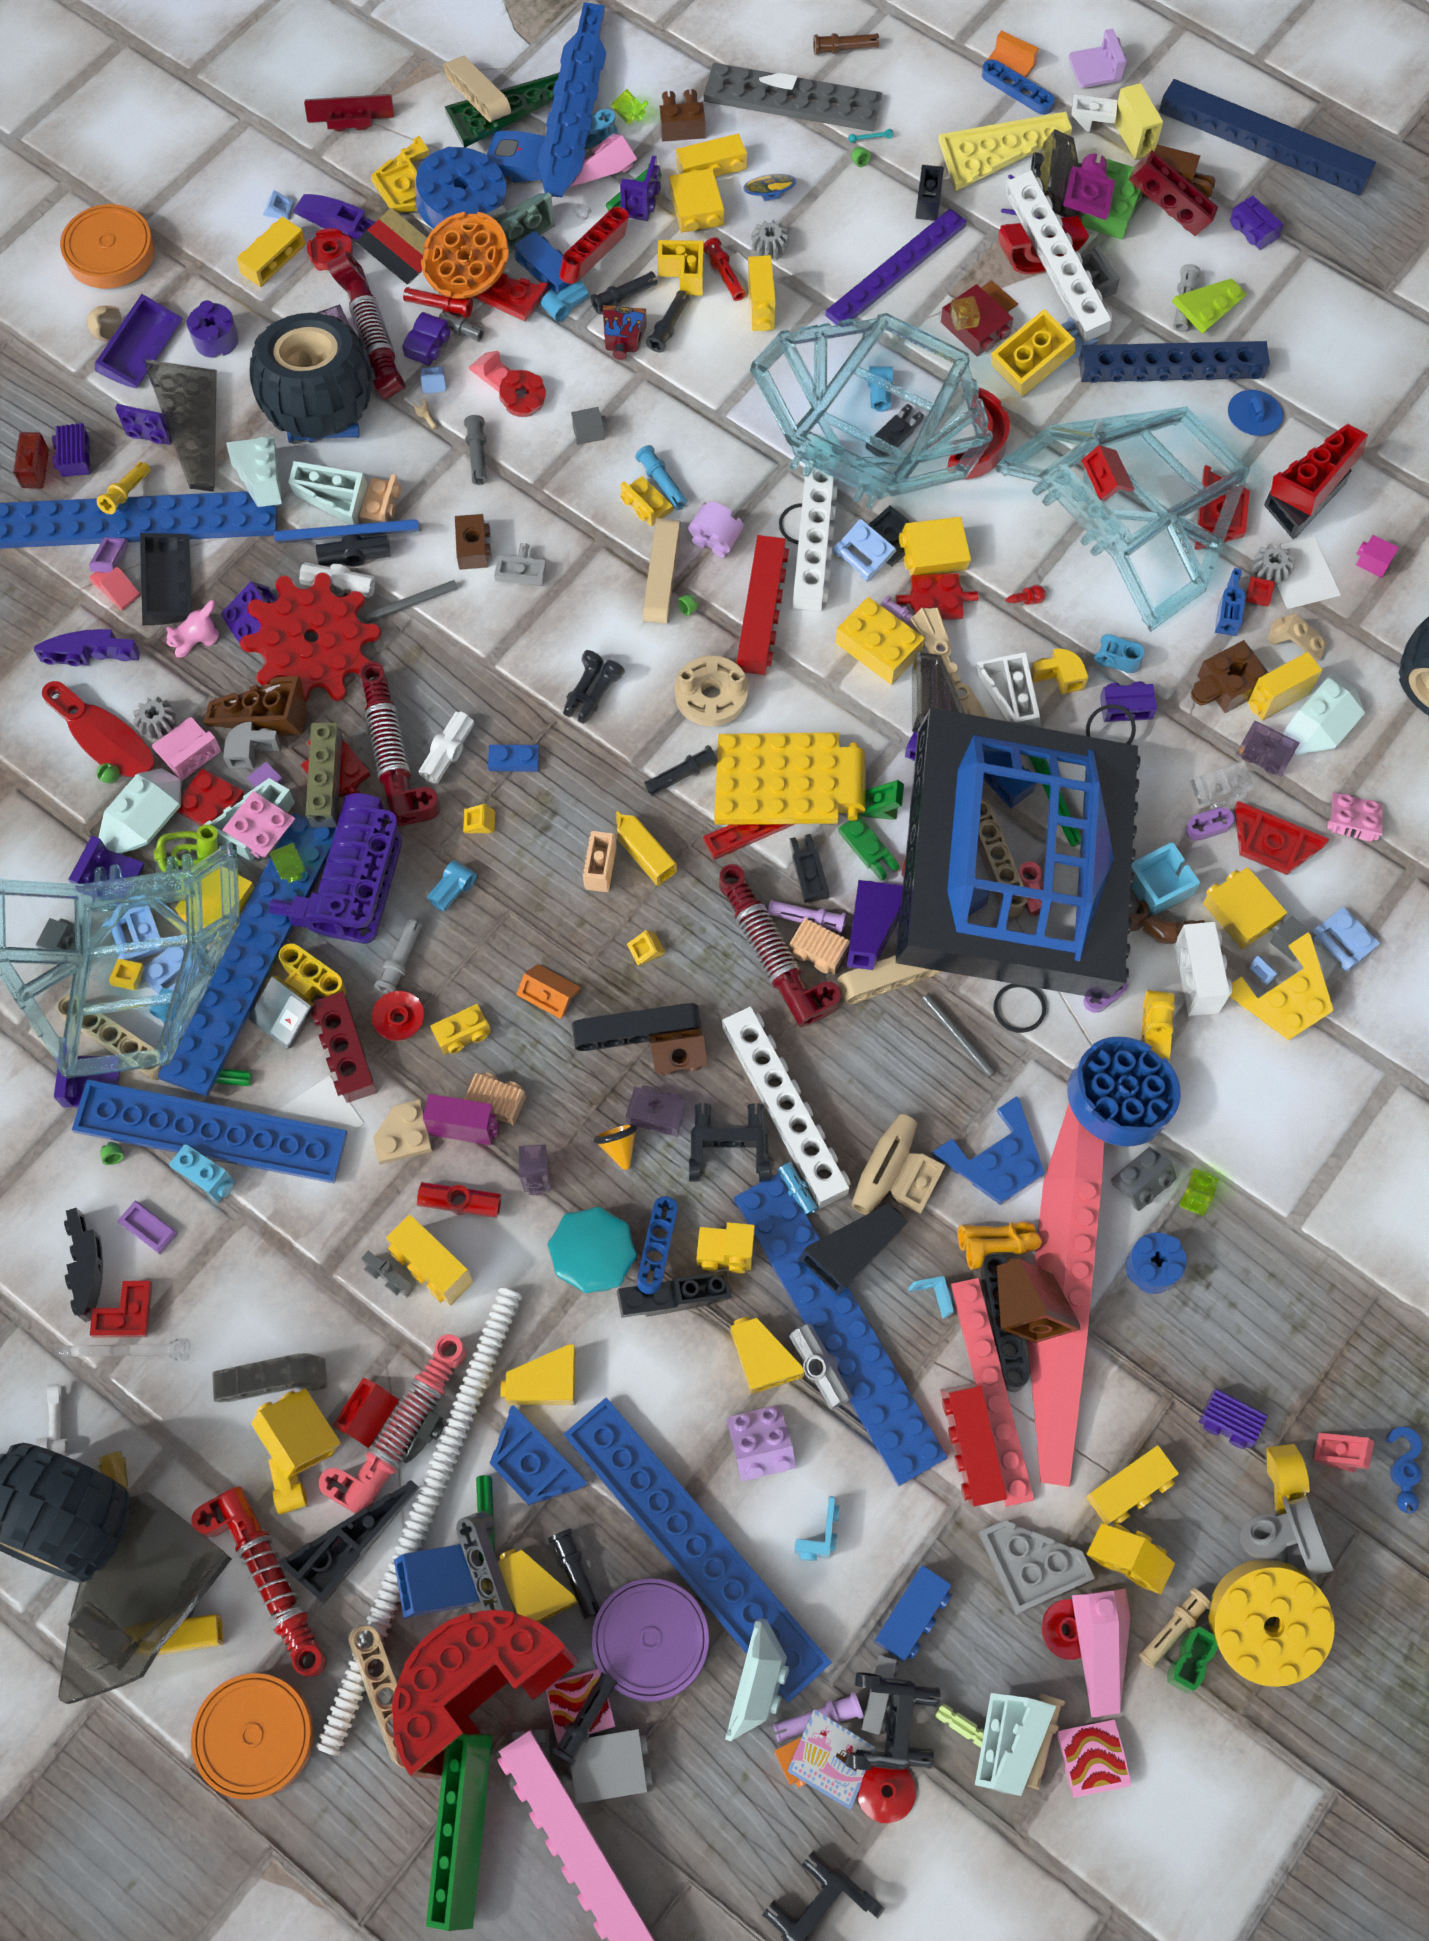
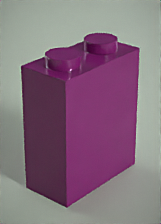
[423,1094,500,1145]

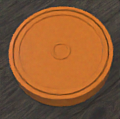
[60,204,155,289]
[191,1673,314,1800]

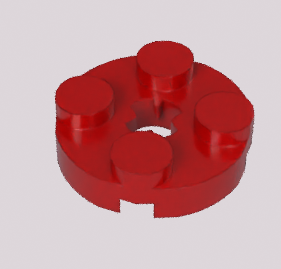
[307,228,353,271]
[499,370,546,417]

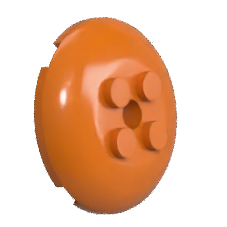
[421,212,509,299]

